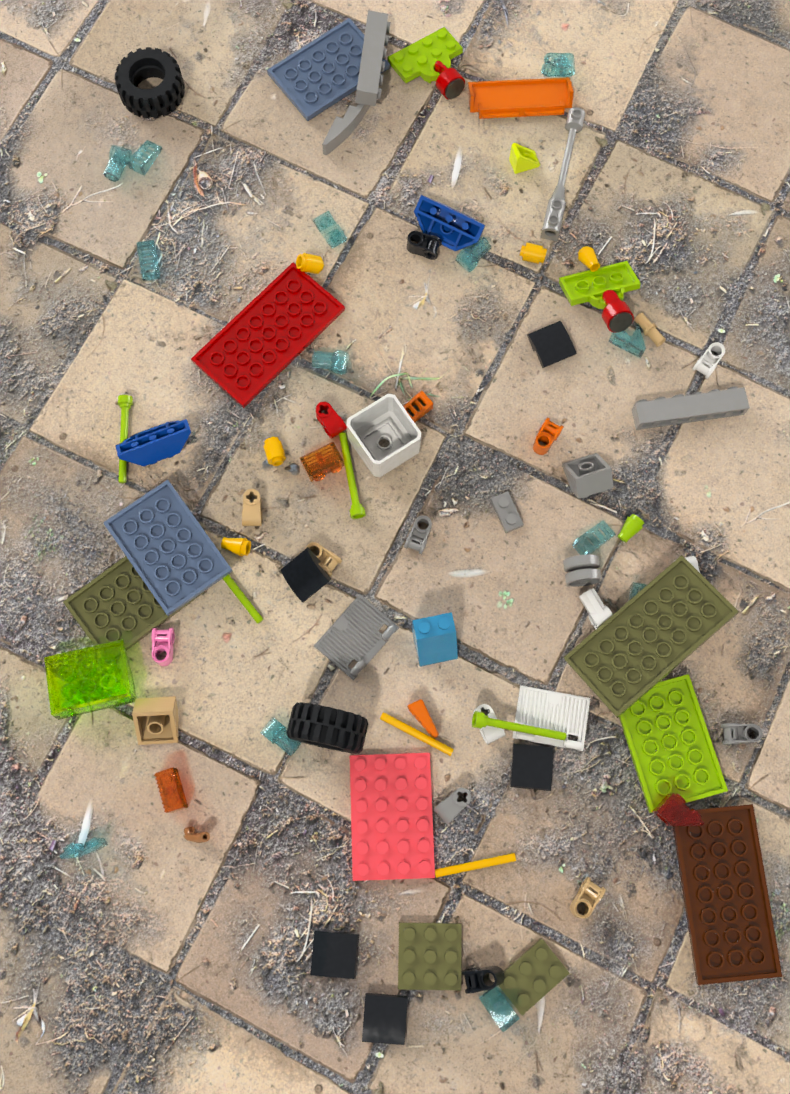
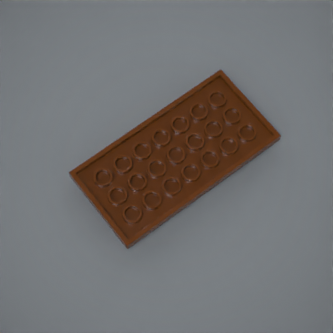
[671,804,782,985]

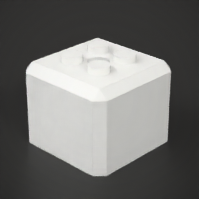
[346,394,421,477]

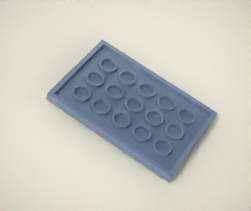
[267,18,390,121]
[103,480,233,616]

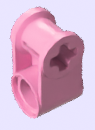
[152,628,175,666]

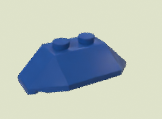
[414,195,485,251]
[115,419,191,466]

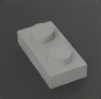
[490,491,524,533]

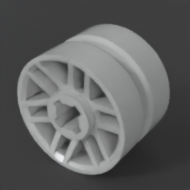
[563,554,602,587]

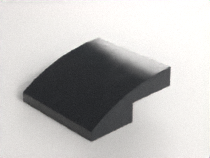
[527,321,577,368]
[281,547,331,603]
[510,743,553,791]
[310,930,359,979]
[362,993,408,1045]

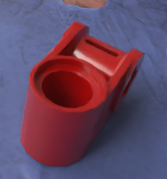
[315,402,347,439]

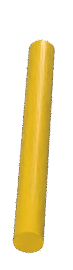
[380,712,454,756]
[435,853,516,878]

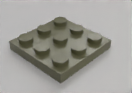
[398,922,461,991]

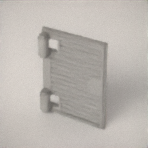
[314,594,399,680]

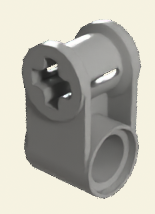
[404,516,432,555]
[721,723,763,745]
[433,788,471,825]

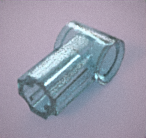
[103,145,132,182]
[455,237,491,272]
[312,350,350,374]
[260,717,301,756]

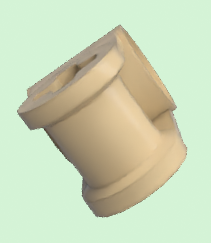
[242,489,262,526]
[305,542,342,577]
[570,877,606,918]

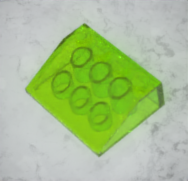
[44,639,136,720]

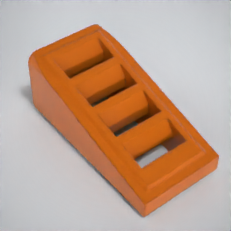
[403,391,433,423]
[407,699,439,739]

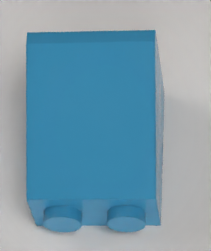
[412,612,458,667]

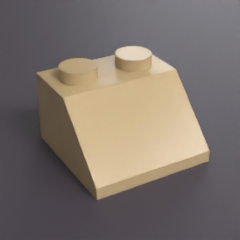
[132,696,179,745]

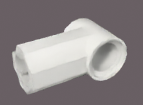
[579,588,613,629]

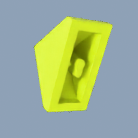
[509,143,540,174]

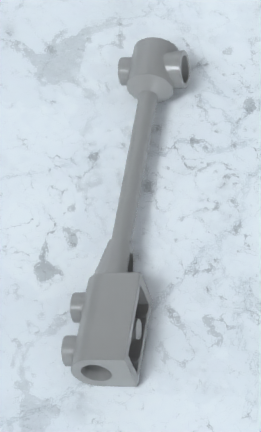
[540,107,585,241]

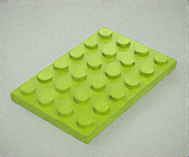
[619,674,728,813]

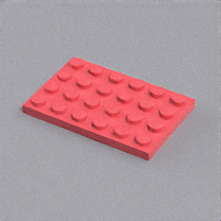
[350,753,435,881]

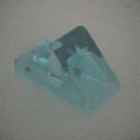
[608,326,646,359]
[479,987,520,1032]

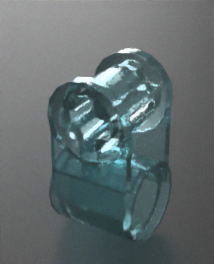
[541,52,575,77]

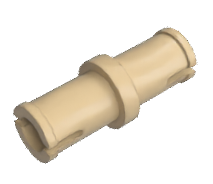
[634,312,666,347]

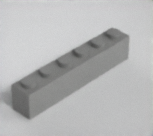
[355,10,391,106]
[632,387,750,430]

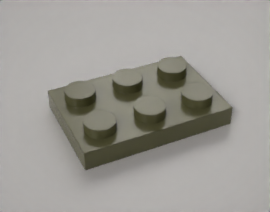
[494,938,569,1015]

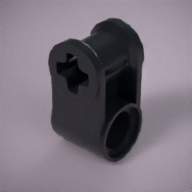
[407,231,442,260]
[461,966,505,994]

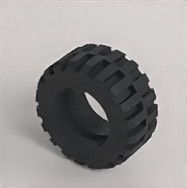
[115,47,185,119]
[286,702,368,754]

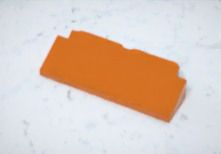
[468,77,574,119]

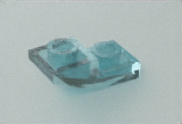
[313,211,347,249]
[59,837,108,859]

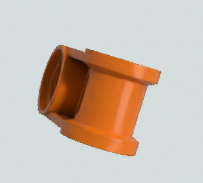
[533,417,564,455]

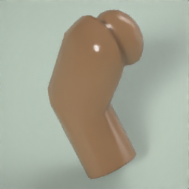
[184,826,210,843]

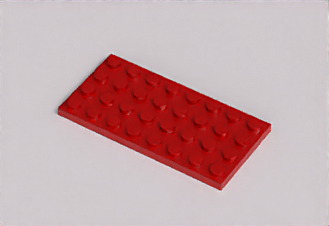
[191,262,345,408]

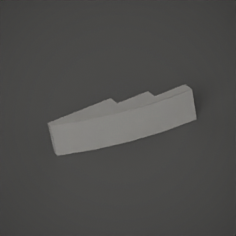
[322,103,370,155]

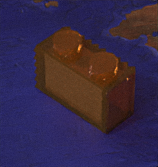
[300,442,344,482]
[154,767,188,813]

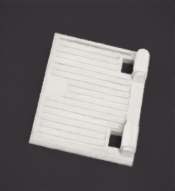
[512,685,590,751]

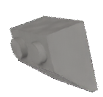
[562,453,614,499]

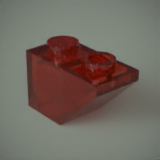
[652,793,704,826]

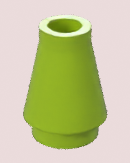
[617,514,644,543]

